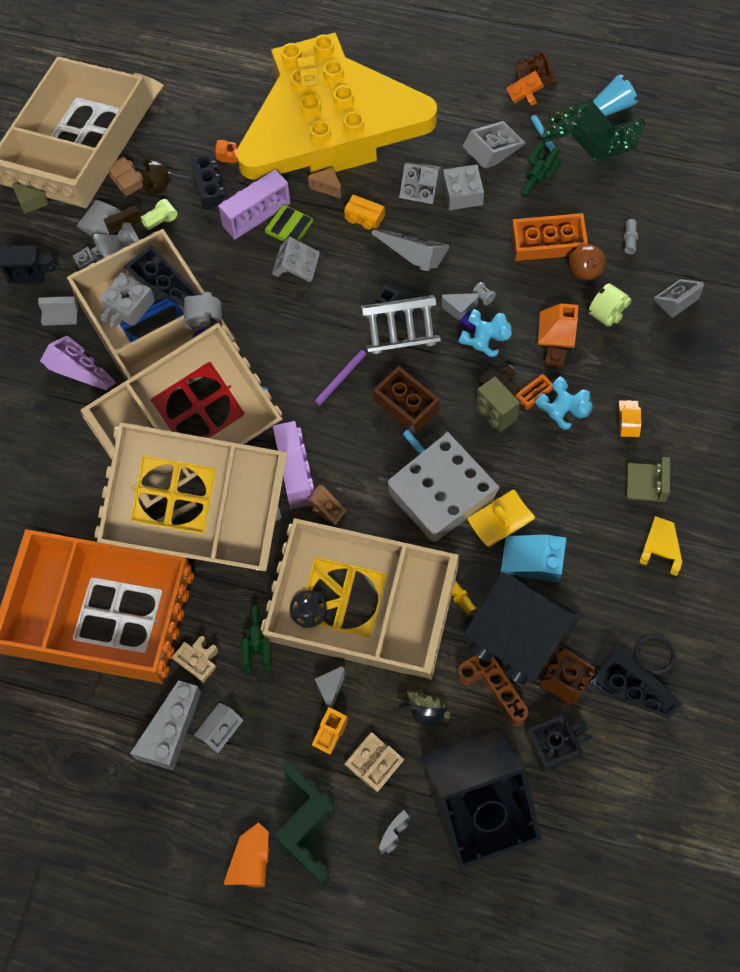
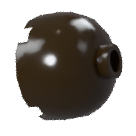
[142,159,171,195]

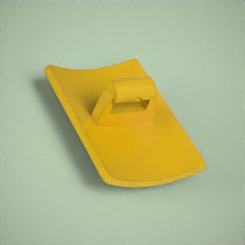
[467,490,535,547]

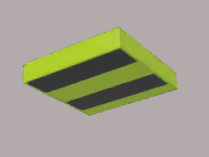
[265,204,313,242]

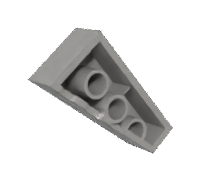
[130,681,201,771]

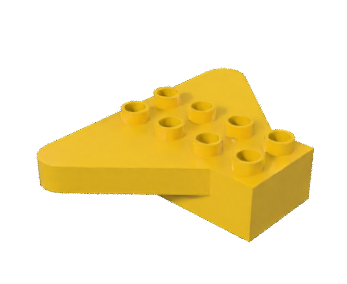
[237,33,437,180]

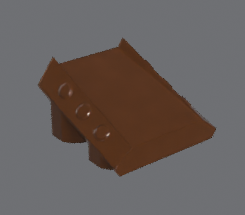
[515,52,557,85]
[540,648,597,705]

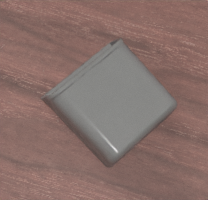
[388,432,499,542]

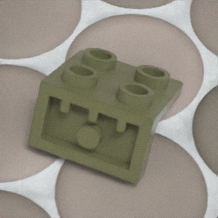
[627,457,670,502]

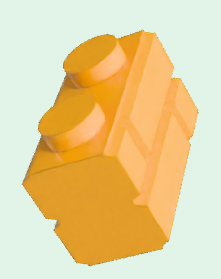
[344,195,385,230]

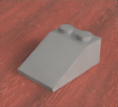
[463,121,525,168]

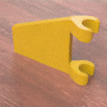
[639,516,682,576]

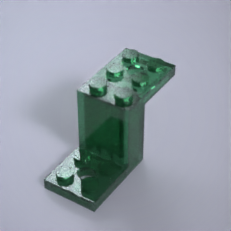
[541,99,646,161]
[274,761,335,887]

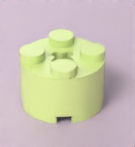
[589,283,632,326]

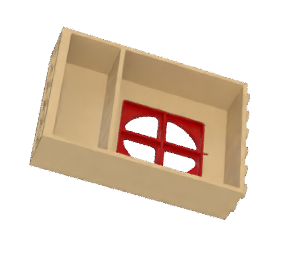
[80,323,282,510]

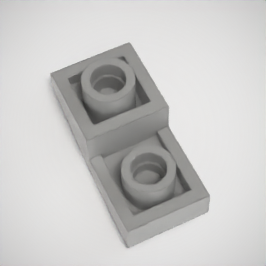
[73,246,103,270]
[379,810,409,854]

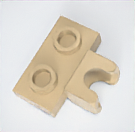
[172,636,218,683]

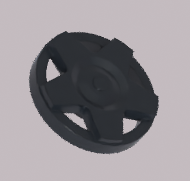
[290,590,327,628]

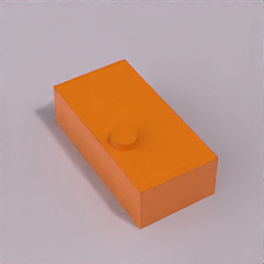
[511,213,588,261]

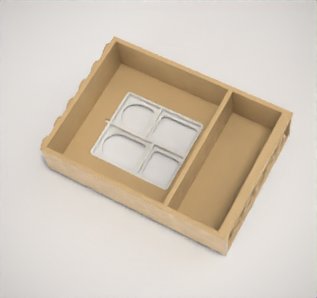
[0,56,153,208]

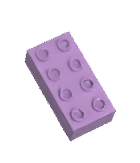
[218,169,291,240]
[273,421,314,509]

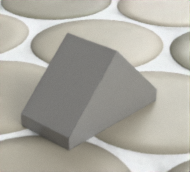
[442,293,478,321]
[315,667,346,709]

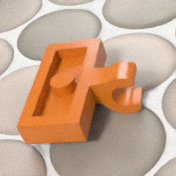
[506,70,544,106]

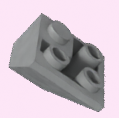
[399,163,442,204]

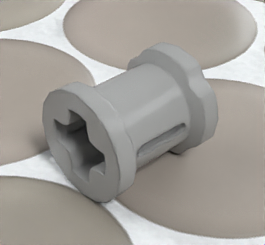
[472,282,496,306]

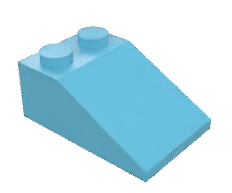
[500,535,566,583]

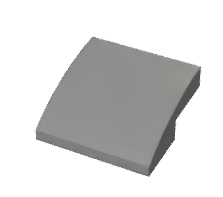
[77,200,122,236]

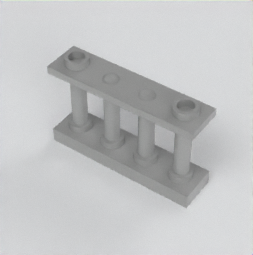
[361,295,441,354]

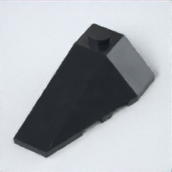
[124,245,199,307]
[589,645,682,719]

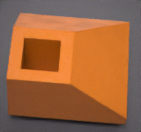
[538,304,578,348]

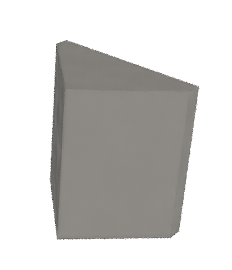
[654,279,704,318]

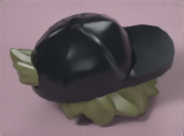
[398,691,450,726]

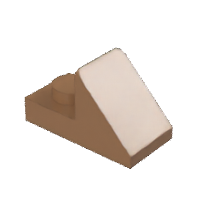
[308,485,346,525]

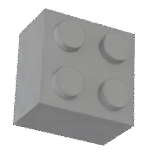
[443,165,484,210]

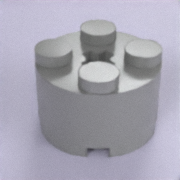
[184,292,222,331]

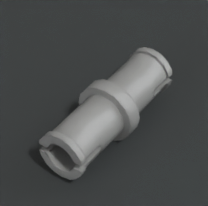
[624,219,638,254]

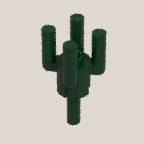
[521,142,561,198]
[241,606,272,673]

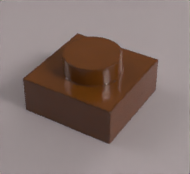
[544,347,567,369]

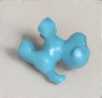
[458,309,512,357]
[535,377,593,430]

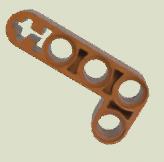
[458,655,528,726]

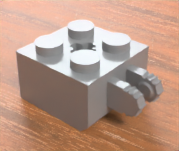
[99,272,155,328]

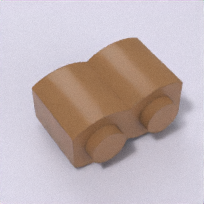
[108,157,143,196]

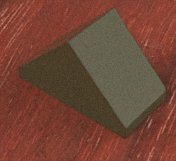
[12,183,49,214]

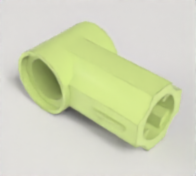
[141,199,177,230]

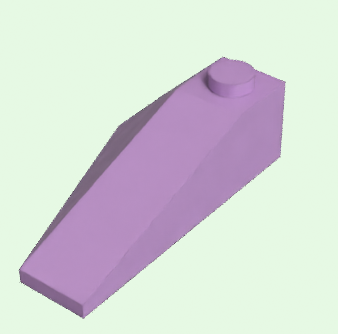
[40,336,116,390]

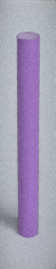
[314,350,366,406]

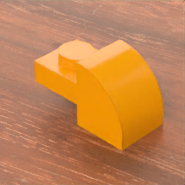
[618,400,641,437]
[312,707,348,755]

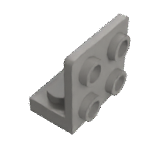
[92,223,139,259]
[272,236,320,282]

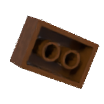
[373,366,440,434]

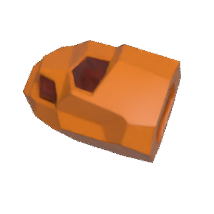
[215,140,239,163]

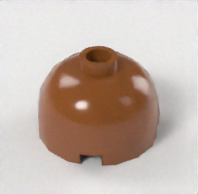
[569,244,606,280]

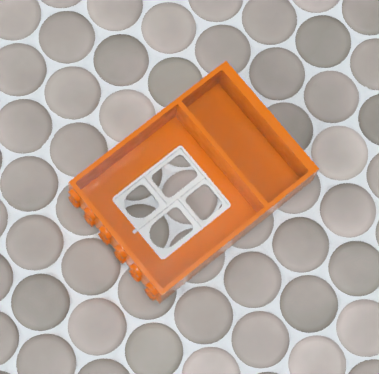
[0,529,194,684]

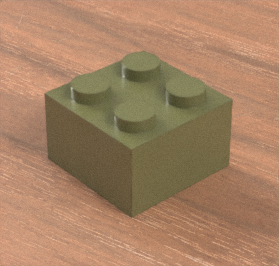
[476,377,520,432]

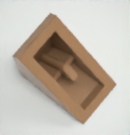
[308,168,342,199]

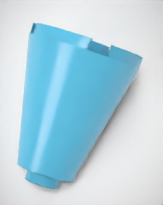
[589,74,638,119]

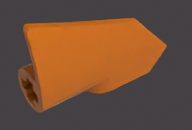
[224,823,269,887]

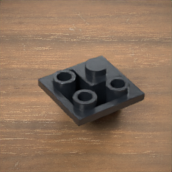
[375,281,424,325]

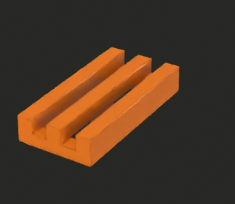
[515,374,554,410]

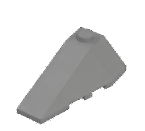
[372,229,449,271]

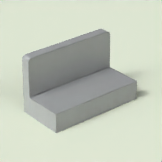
[38,296,79,326]
[194,703,243,753]

